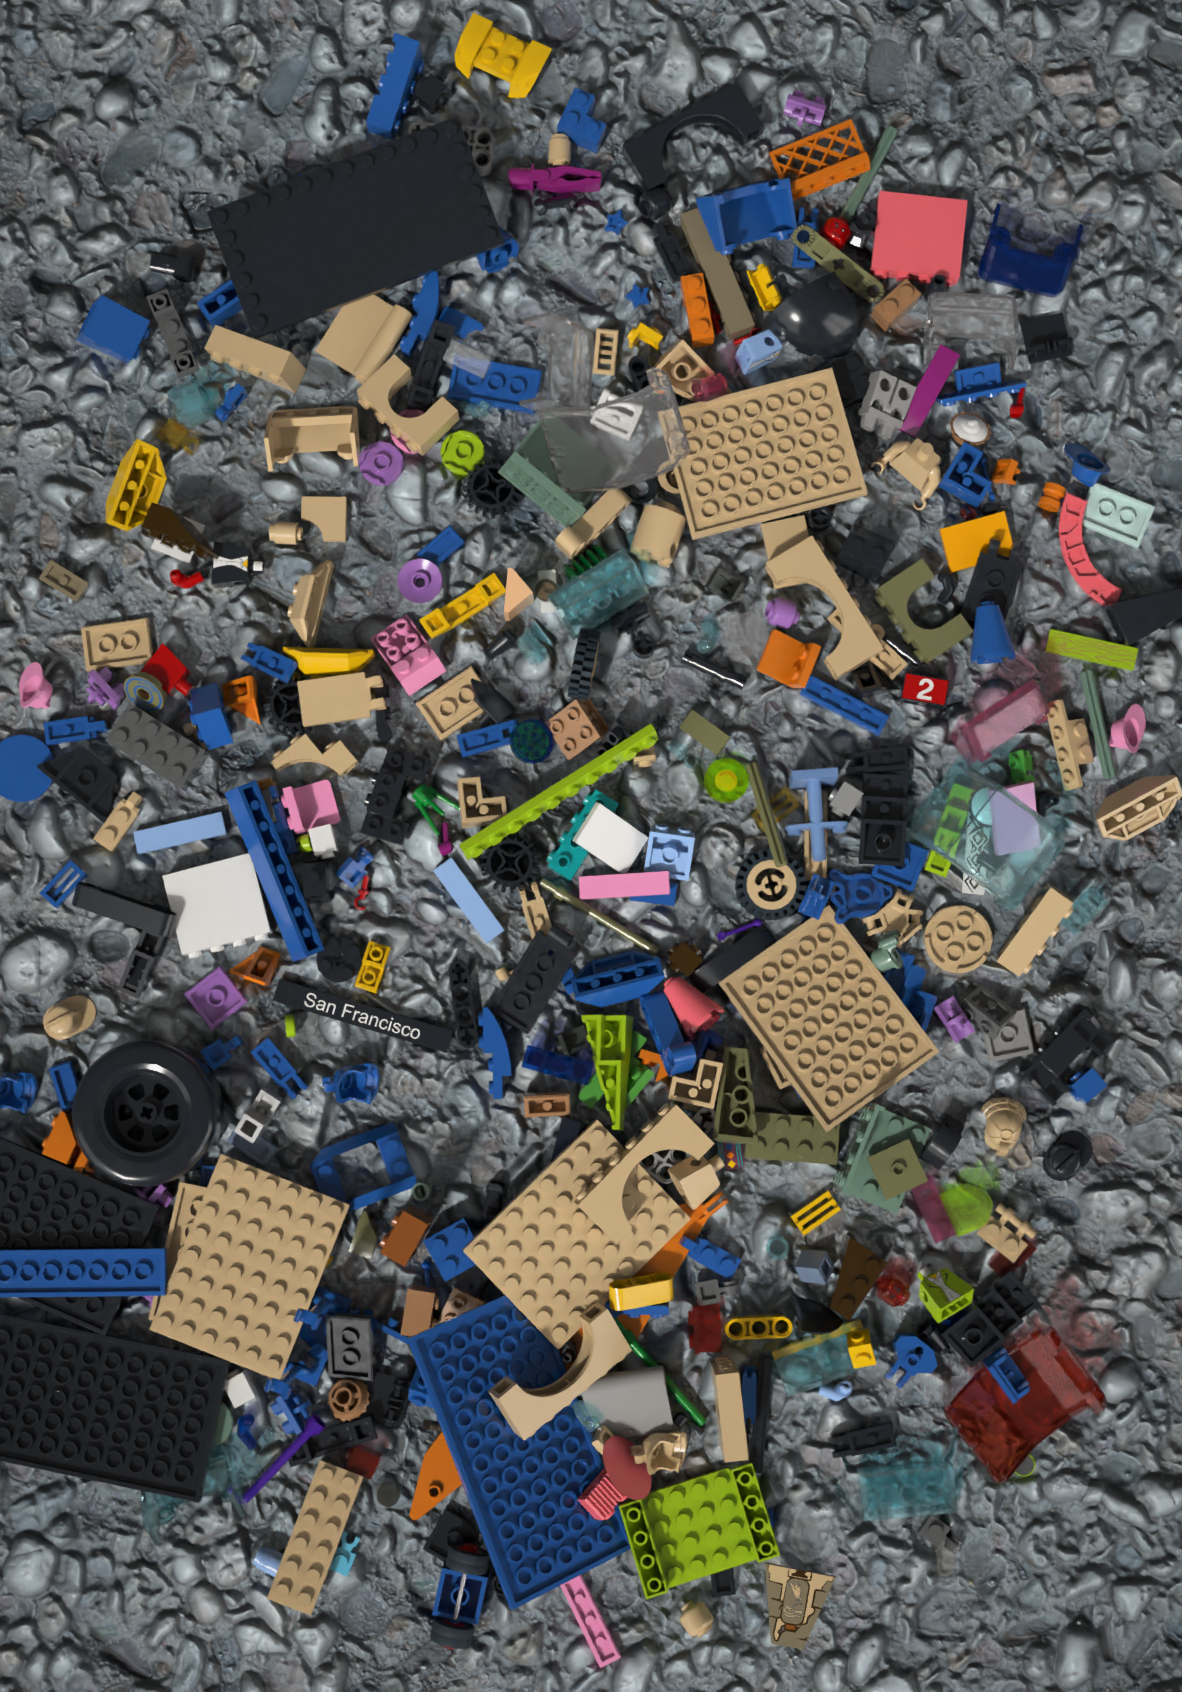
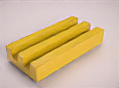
[790,1190,841,1236]

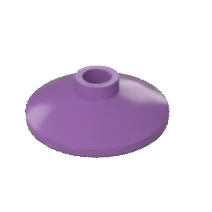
[397,559,442,603]

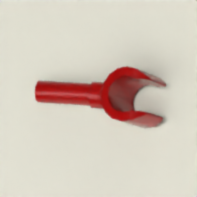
[733,328,763,345]
[1010,388,1025,418]

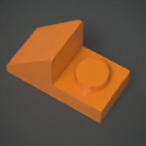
[638,1049,668,1082]

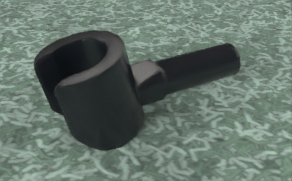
[983,503,997,516]
[672,1412,704,1434]

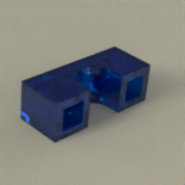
[521,1045,594,1086]

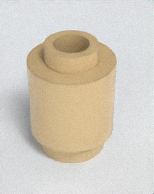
[548,134,571,167]
[269,521,303,545]

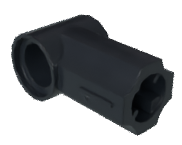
[150,251,197,283]

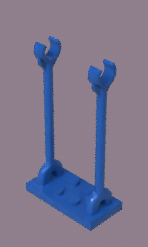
[264,1285,353,1400]

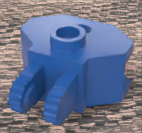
[884,1333,937,1389]

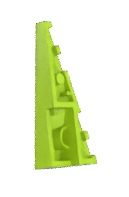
[582,1015,634,1130]

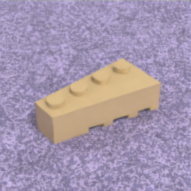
[204,325,306,393]
[996,882,1074,977]

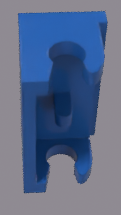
[982,1346,1031,1404]

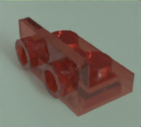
[688,1304,722,1354]

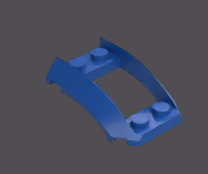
[309,1122,417,1213]

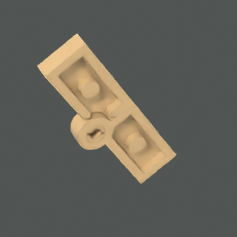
[827,609,908,681]

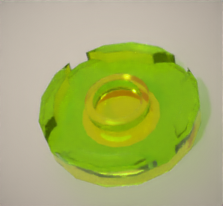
[704,758,749,803]

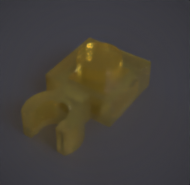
[157,419,200,456]

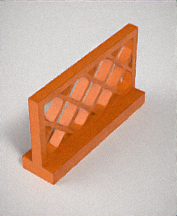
[769,119,871,201]

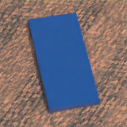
[447,354,542,415]

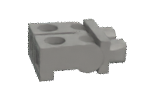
[858,370,917,440]

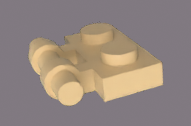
[977,1203,1038,1263]

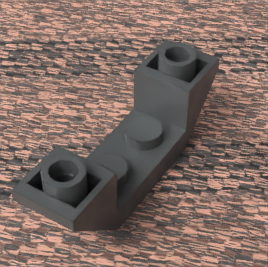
[146,289,199,379]

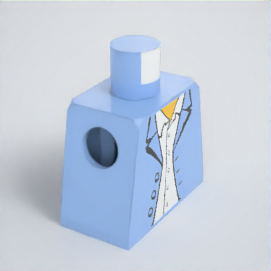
[734,330,789,376]

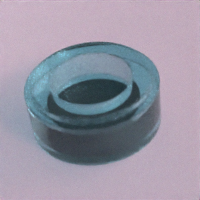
[766,1236,789,1260]

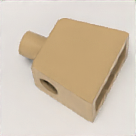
[668,1155,725,1210]

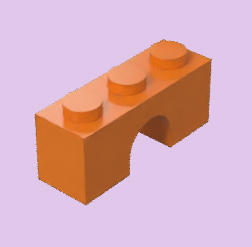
[680,273,714,349]

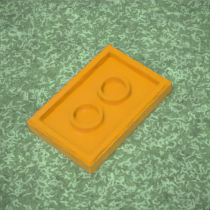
[939,511,1013,573]

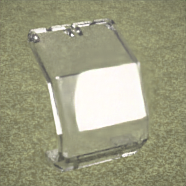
[538,367,690,493]

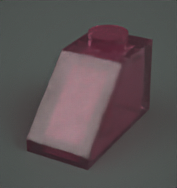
[691,373,727,402]

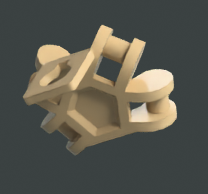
[862,888,923,948]

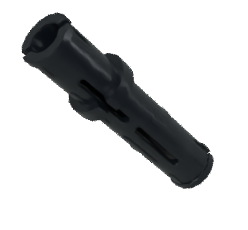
[681,650,748,690]

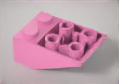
[370,614,446,696]

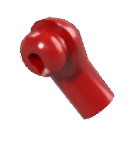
[170,569,204,589]

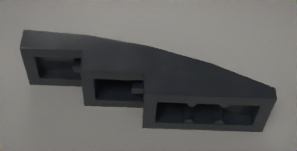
[117,903,171,999]

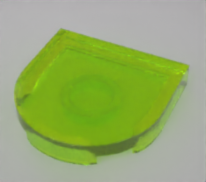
[938,1184,993,1237]

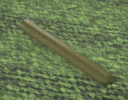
[746,762,788,867]

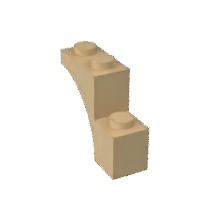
[270,734,359,778]

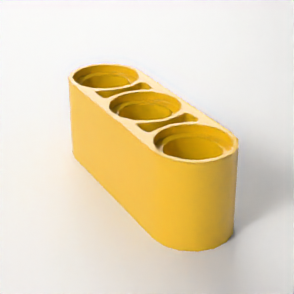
[609,1272,674,1311]
[724,1314,792,1340]

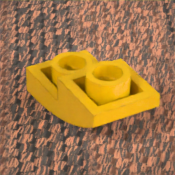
[355,941,391,993]

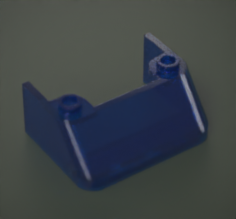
[977,203,1084,298]

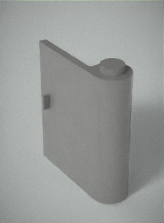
[578,1365,674,1438]

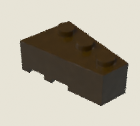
[827,1235,888,1321]

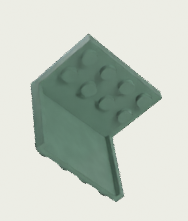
[498,409,617,528]
[832,1103,931,1214]

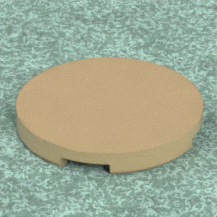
[924,905,993,973]

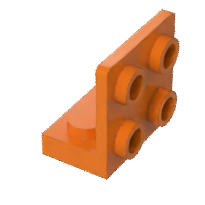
[757,629,821,688]

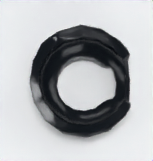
[622,469,658,504]

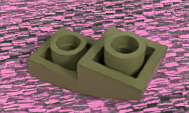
[679,710,731,756]

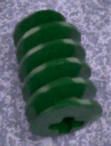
[563,544,614,589]

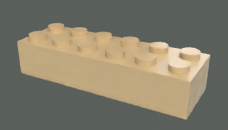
[267,1459,364,1615]

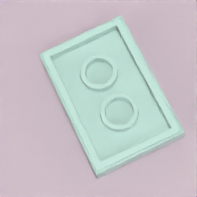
[1082,482,1155,548]

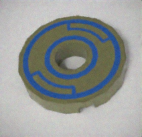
[124,672,167,712]

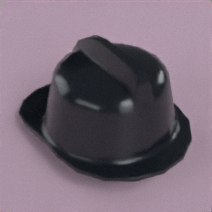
[1042,1132,1092,1181]

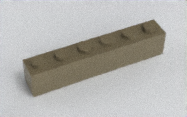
[680,208,757,341]

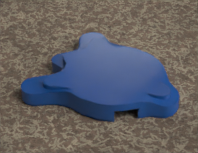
[828,869,893,924]

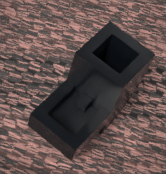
[919,1113,965,1170]

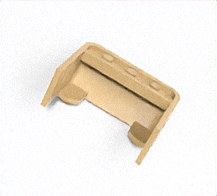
[264,406,360,471]

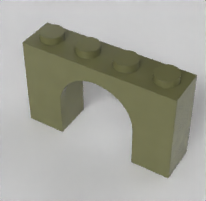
[875,559,974,665]

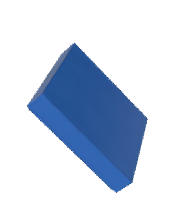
[870,841,929,892]

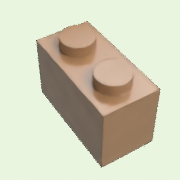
[871,278,921,332]
[400,1284,440,1336]

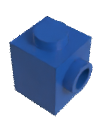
[1067,1067,1108,1103]

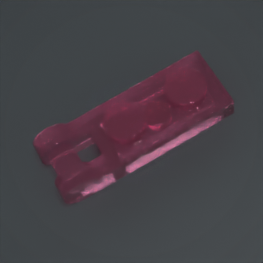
[910,1175,956,1244]

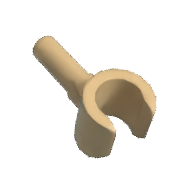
[183,722,207,750]
[495,966,514,981]

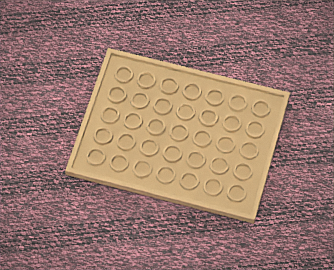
[659,368,868,540]
[719,905,939,1133]
[462,1119,691,1350]
[149,1154,350,1380]

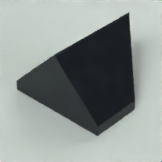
[850,661,900,699]

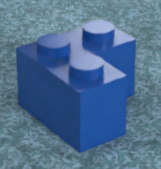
[557,87,606,154]
[938,442,992,508]
[188,682,234,750]

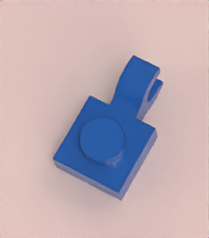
[335,847,374,889]
[201,1036,244,1070]

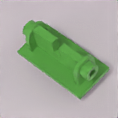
[1009,750,1036,791]

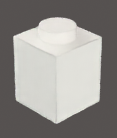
[308,824,339,860]
[225,1369,259,1408]

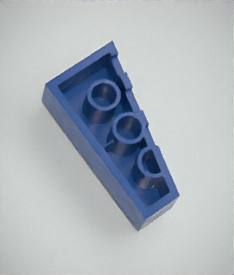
[366,33,425,140]

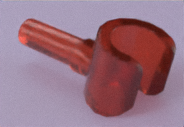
[960,506,977,521]

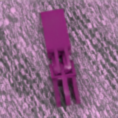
[508,164,602,195]

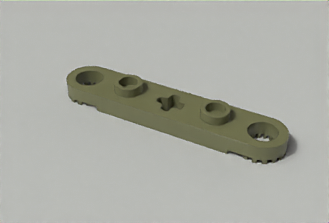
[792,224,884,302]

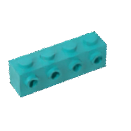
[546,789,619,882]

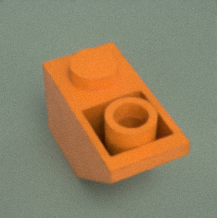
[42,1111,80,1165]

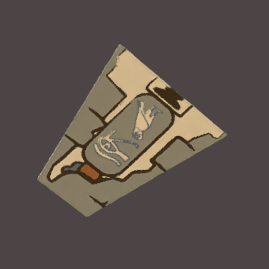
[765,1564,836,1650]

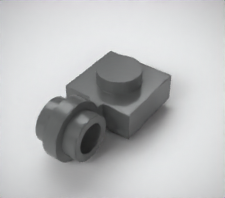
[695,1278,740,1306]
[917,1512,963,1554]

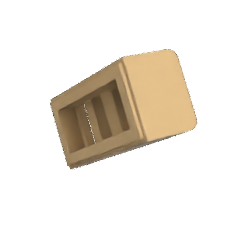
[592,328,619,376]

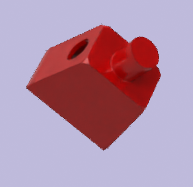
[140,643,195,697]

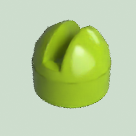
[296,833,313,852]

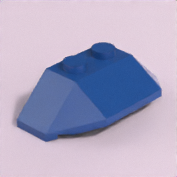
[571,950,665,1007]

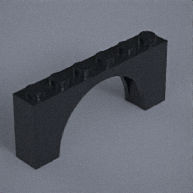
[622,81,763,192]

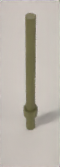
[539,878,659,956]

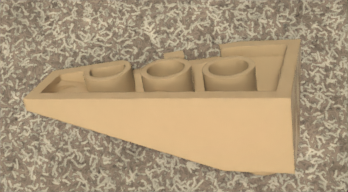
[651,339,733,403]

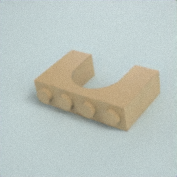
[357,354,460,456]

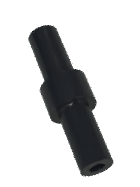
[882,633,921,667]

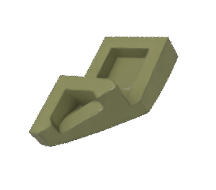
[349,1207,379,1259]

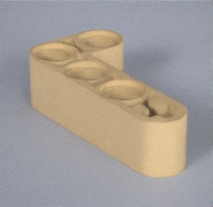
[555,484,632,560]

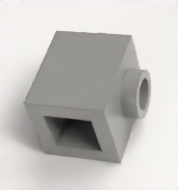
[828,781,864,819]

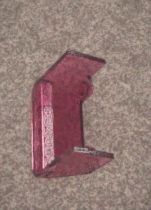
[949,678,1050,766]

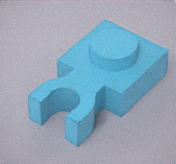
[330,1530,361,1576]

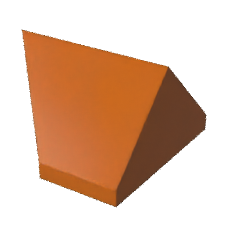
[222,675,261,725]
[227,946,281,987]

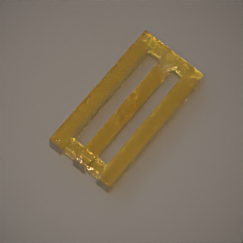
[750,788,800,833]

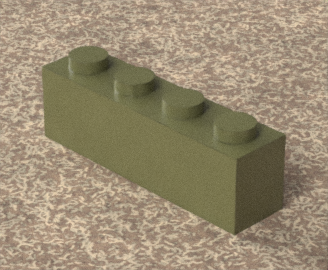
[713,1047,759,1144]

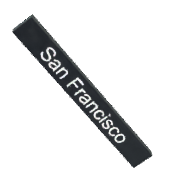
[273,979,453,1053]

